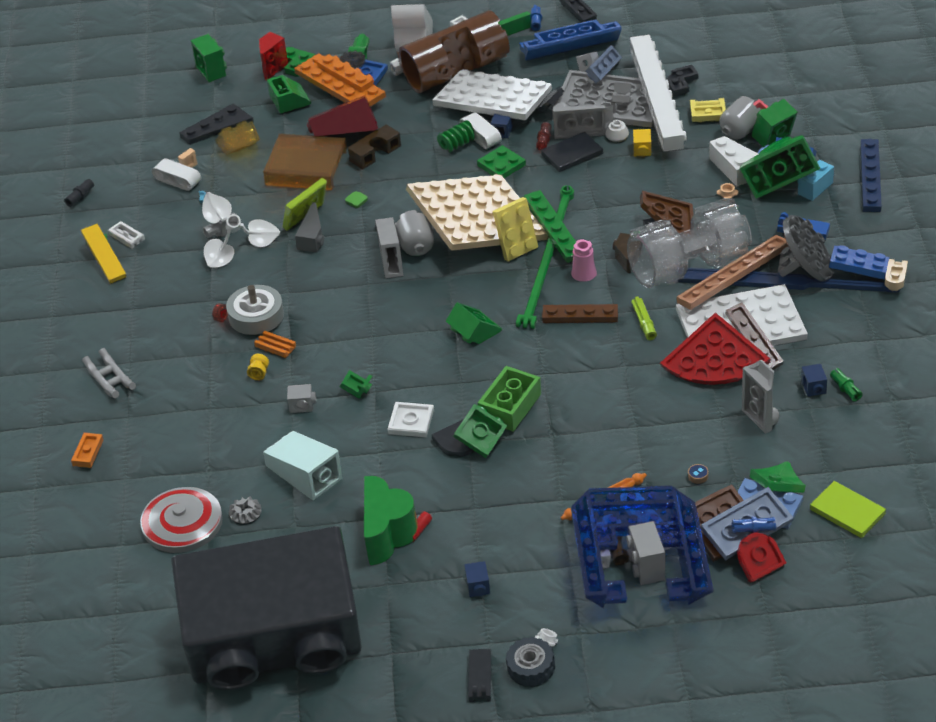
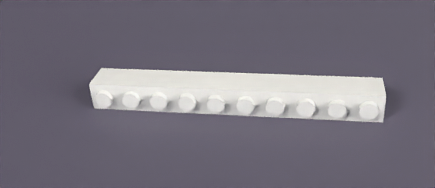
[630,35,687,152]

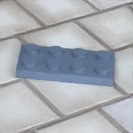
[700,487,794,560]

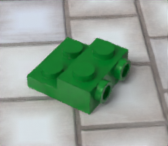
[453,404,507,458]

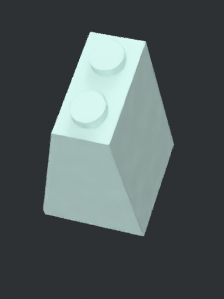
[263,431,343,500]

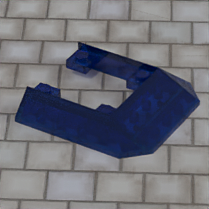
[571,486,714,609]

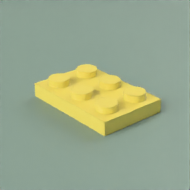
[492,197,538,261]

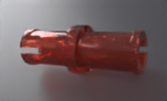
[536,122,552,151]

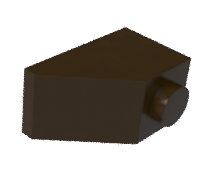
[613,233,642,273]

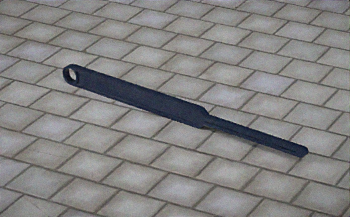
[665,267,900,292]

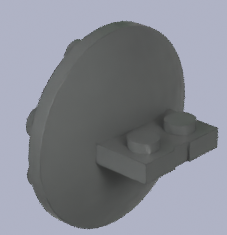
[778,215,834,282]

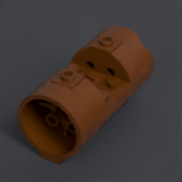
[397,10,510,93]

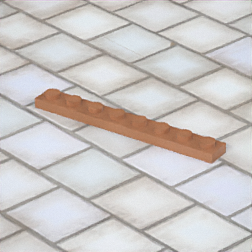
[677,235,788,310]

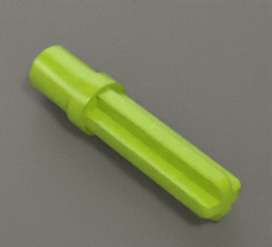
[631,296,657,340]

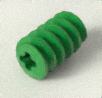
[437,120,475,153]

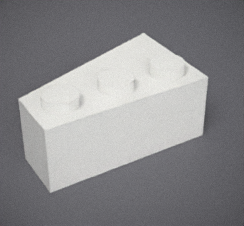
[709,136,758,186]

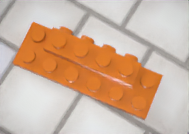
[294,53,386,107]

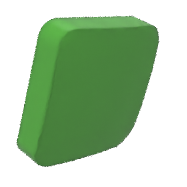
[345,191,368,208]

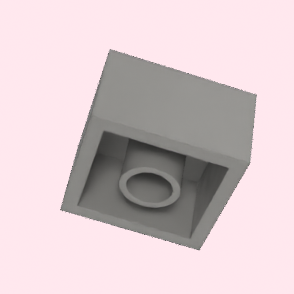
[626,521,665,585]

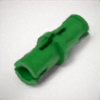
[830,368,863,402]

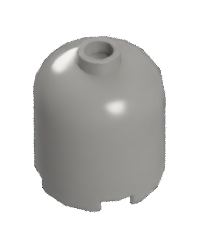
[719,96,761,140]
[395,210,434,256]

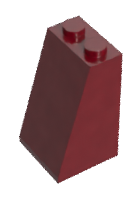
[307,95,378,136]

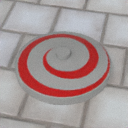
[140,487,223,553]

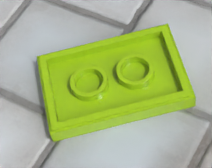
[283,178,327,231]
[810,481,886,538]

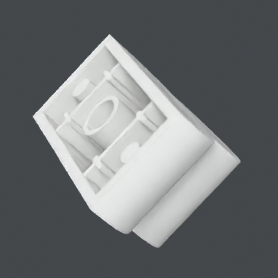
[391,4,433,52]

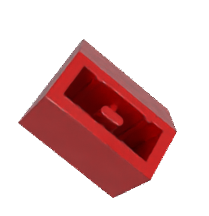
[259,32,288,81]

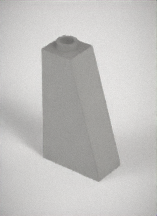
[375,217,403,278]

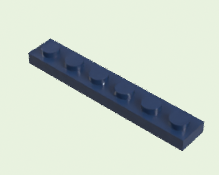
[860,139,882,212]

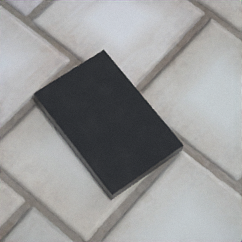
[541,132,603,172]

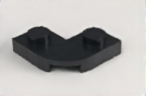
[666,65,698,96]

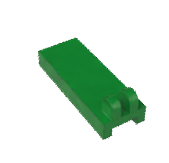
[498,11,531,36]

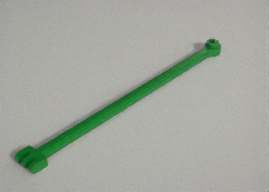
[516,185,574,329]

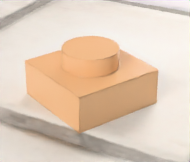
[178,148,197,168]

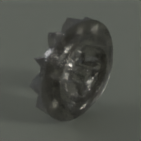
[340,50,366,69]

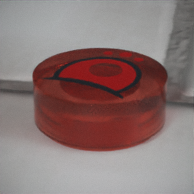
[212,303,228,322]

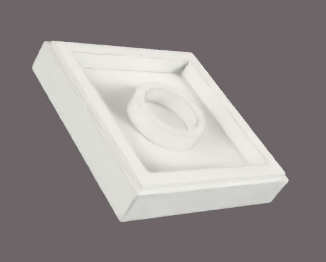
[387,402,434,437]

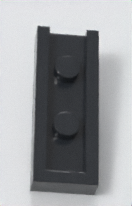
[559,0,597,23]
[468,649,491,702]

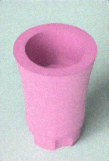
[571,239,597,282]

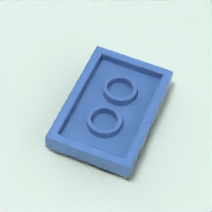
[738,478,803,529]

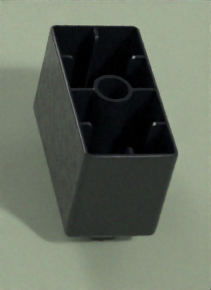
[171,526,362,690]

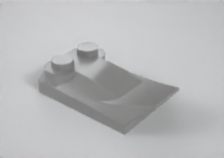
[553,103,613,139]
[742,360,780,434]

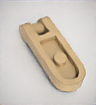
[885,259,908,291]

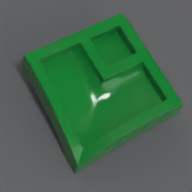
[749,461,806,493]

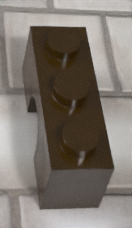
[348,124,401,170]

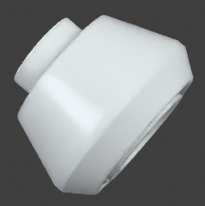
[605,120,629,142]

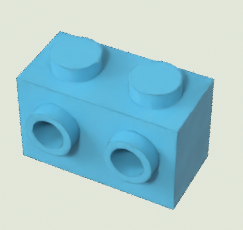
[797,160,834,201]

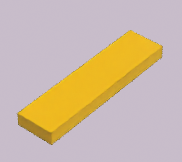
[81,224,126,284]

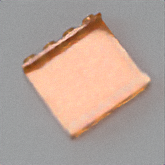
[263,134,347,190]

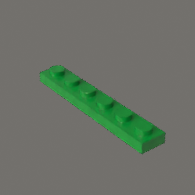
[524,190,576,263]

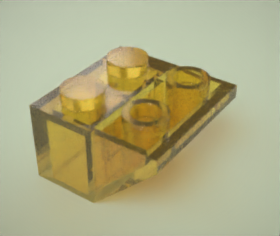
[215,121,260,155]

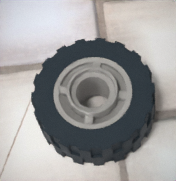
[506,637,556,687]

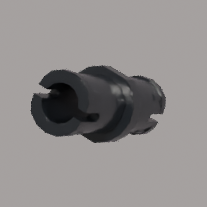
[64,179,95,207]

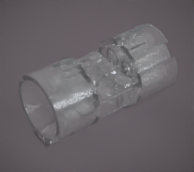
[627,198,752,288]

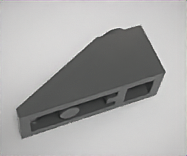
[295,202,324,252]

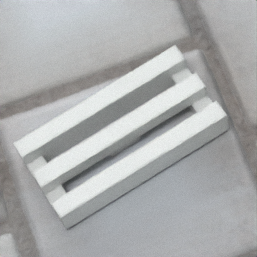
[108,221,145,249]

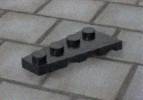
[179,103,254,145]

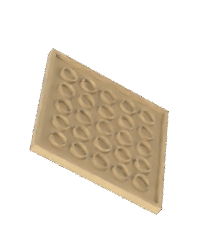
[406,175,548,251]

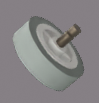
[226,285,284,335]

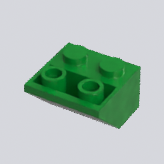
[267,75,311,113]

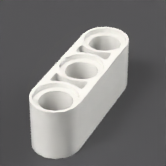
[459,112,502,149]
[152,159,201,191]

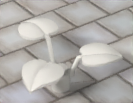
[202,192,280,268]

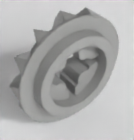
[229,496,261,523]

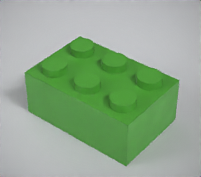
[478,366,541,432]

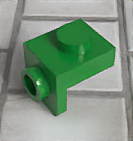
[339,370,372,398]

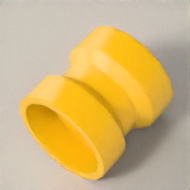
[247,354,269,380]

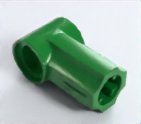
[348,34,370,60]

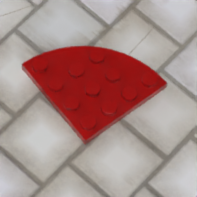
[660,312,771,385]

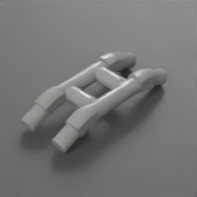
[82,348,136,398]

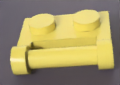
[690,98,726,122]

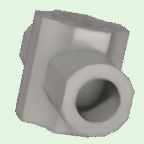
[203,213,236,238]

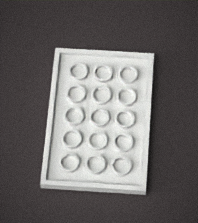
[433,69,552,120]
[676,284,808,346]

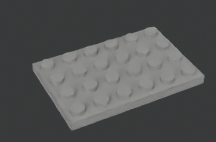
[552,70,654,128]

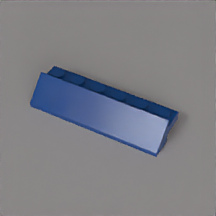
[519,20,622,61]

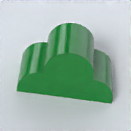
[740,135,820,199]
[364,476,418,565]

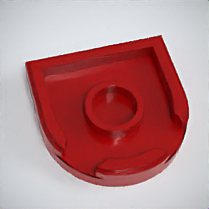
[737,532,787,583]

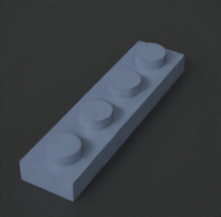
[585,45,622,83]

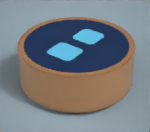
[688,464,708,484]

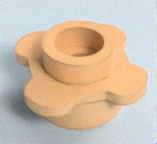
[717,183,738,200]

